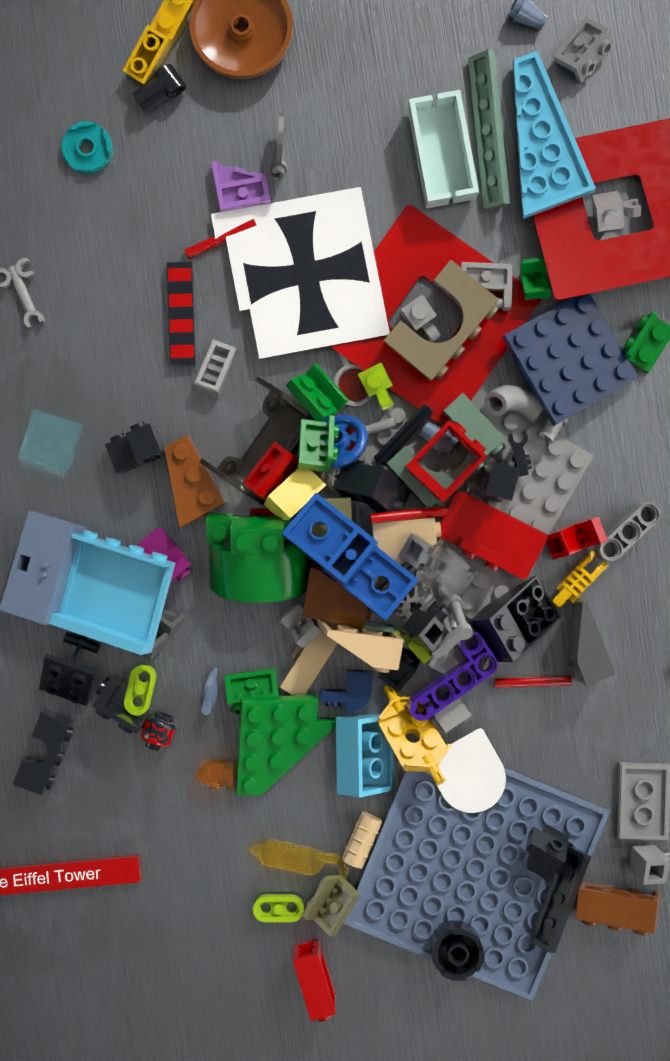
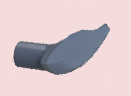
[201,667,218,715]

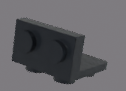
[93,674,144,734]

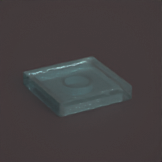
[18,409,84,473]

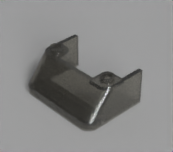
[199,377,316,505]

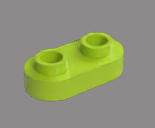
[124,664,157,716]
[253,894,304,922]

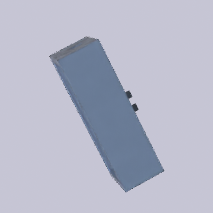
[0,511,87,625]

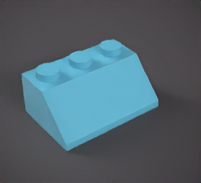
[336,714,394,798]

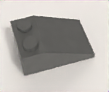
[567,598,616,686]

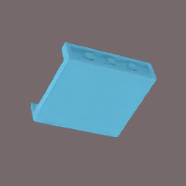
[49,530,175,655]

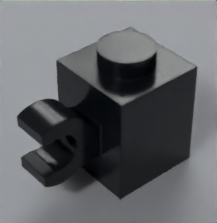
[401,601,450,652]

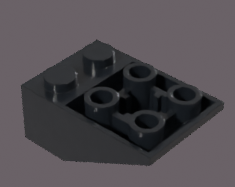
[470,575,560,663]

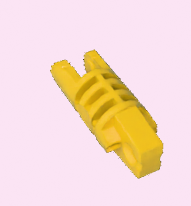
[552,550,609,609]

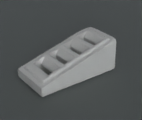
[194,339,237,399]

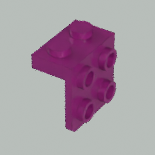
[136,528,193,591]

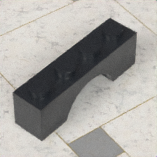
[474,458,520,503]

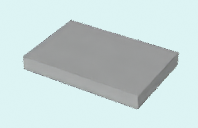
[616,762,670,841]

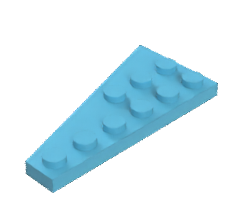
[512,51,596,219]

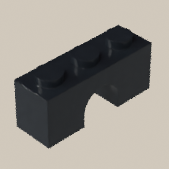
[13,709,75,795]

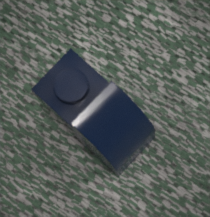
[320,669,373,713]

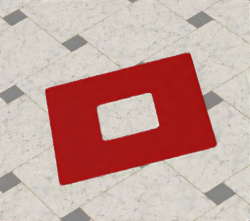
[517,118,670,300]
[330,205,541,426]

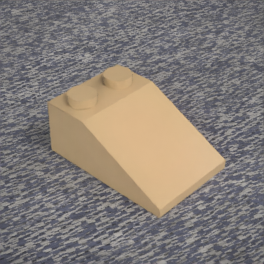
[316,619,404,673]

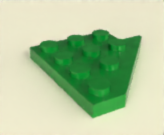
[234,695,336,797]

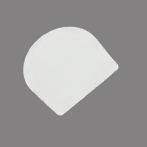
[438,728,506,813]

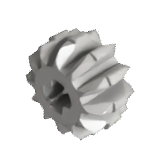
[394,582,435,623]

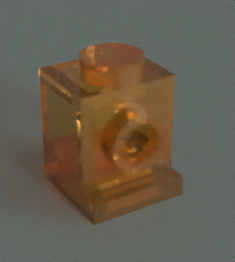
[197,759,235,790]

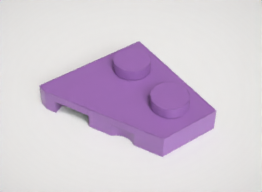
[211,161,271,212]

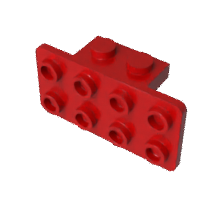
[440,491,548,579]

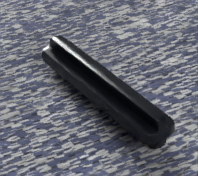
[374,404,433,466]

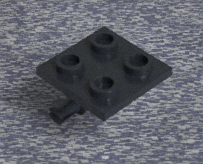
[39,632,101,706]

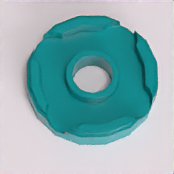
[61,121,113,174]

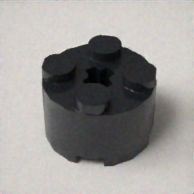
[430,920,484,981]

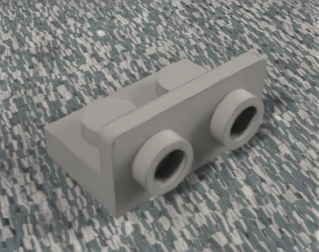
[553,17,613,83]

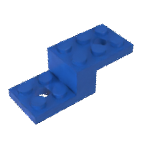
[282,492,419,621]

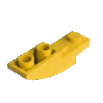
[122,0,195,84]

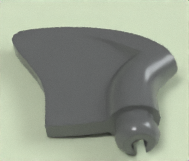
[270,113,287,180]

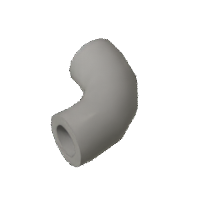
[484,385,544,423]

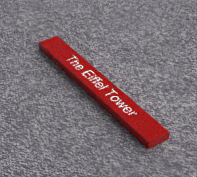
[0,855,142,895]

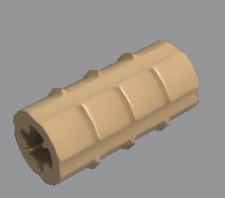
[341,811,382,869]

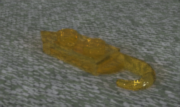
[249,838,349,879]

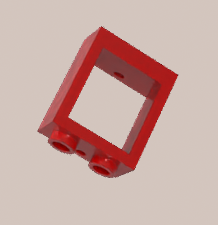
[404,420,488,503]
[293,938,336,1022]

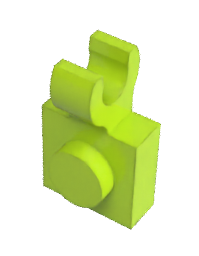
[358,362,394,411]
[394,623,432,664]

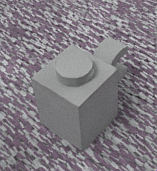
[592,191,641,232]
[400,295,441,342]
[426,686,471,733]
[629,845,670,885]

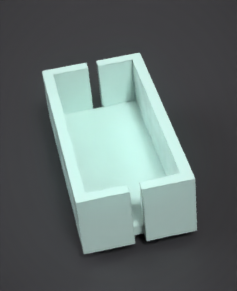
[407,90,479,208]

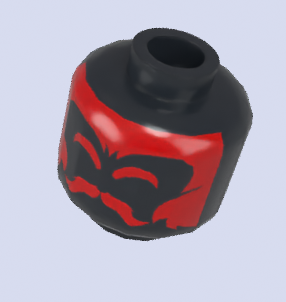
[140,711,177,751]

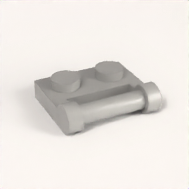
[459,262,513,311]
[431,594,473,659]

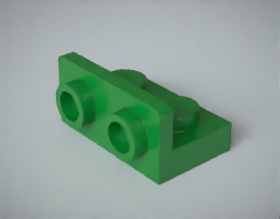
[622,311,670,373]
[286,364,348,422]
[224,668,279,714]

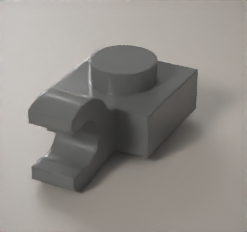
[398,533,448,573]

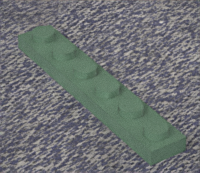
[468,49,510,210]

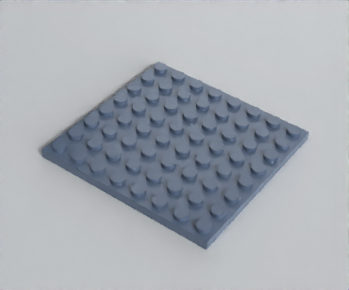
[343,739,610,1001]

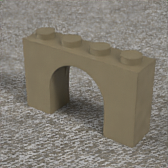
[384,260,499,382]

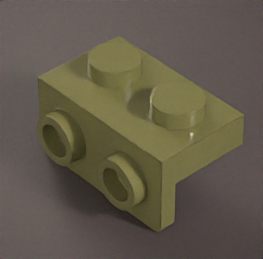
[302,875,361,937]

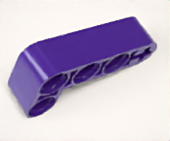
[406,631,498,721]

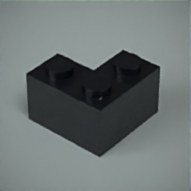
[105,421,166,474]
[333,460,410,513]

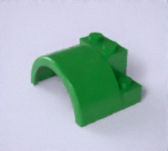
[206,513,311,603]

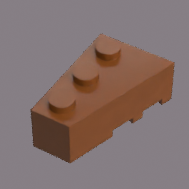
[164,435,227,528]
[576,883,662,936]

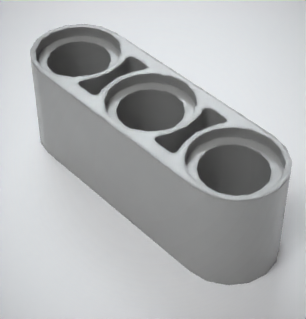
[595,503,660,561]

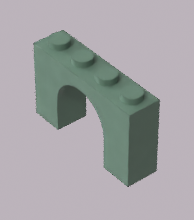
[386,393,505,508]

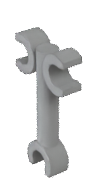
[0,258,45,329]

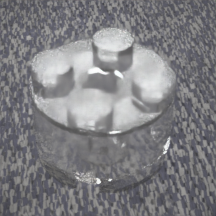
[420,538,480,598]

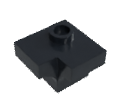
[526,824,569,881]

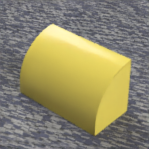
[264,469,326,520]

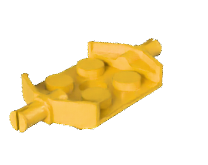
[377,685,451,786]

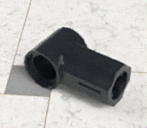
[132,64,187,113]

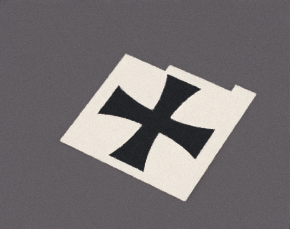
[211,187,390,359]

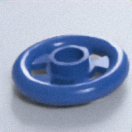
[324,415,368,469]

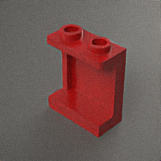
[243,442,320,513]

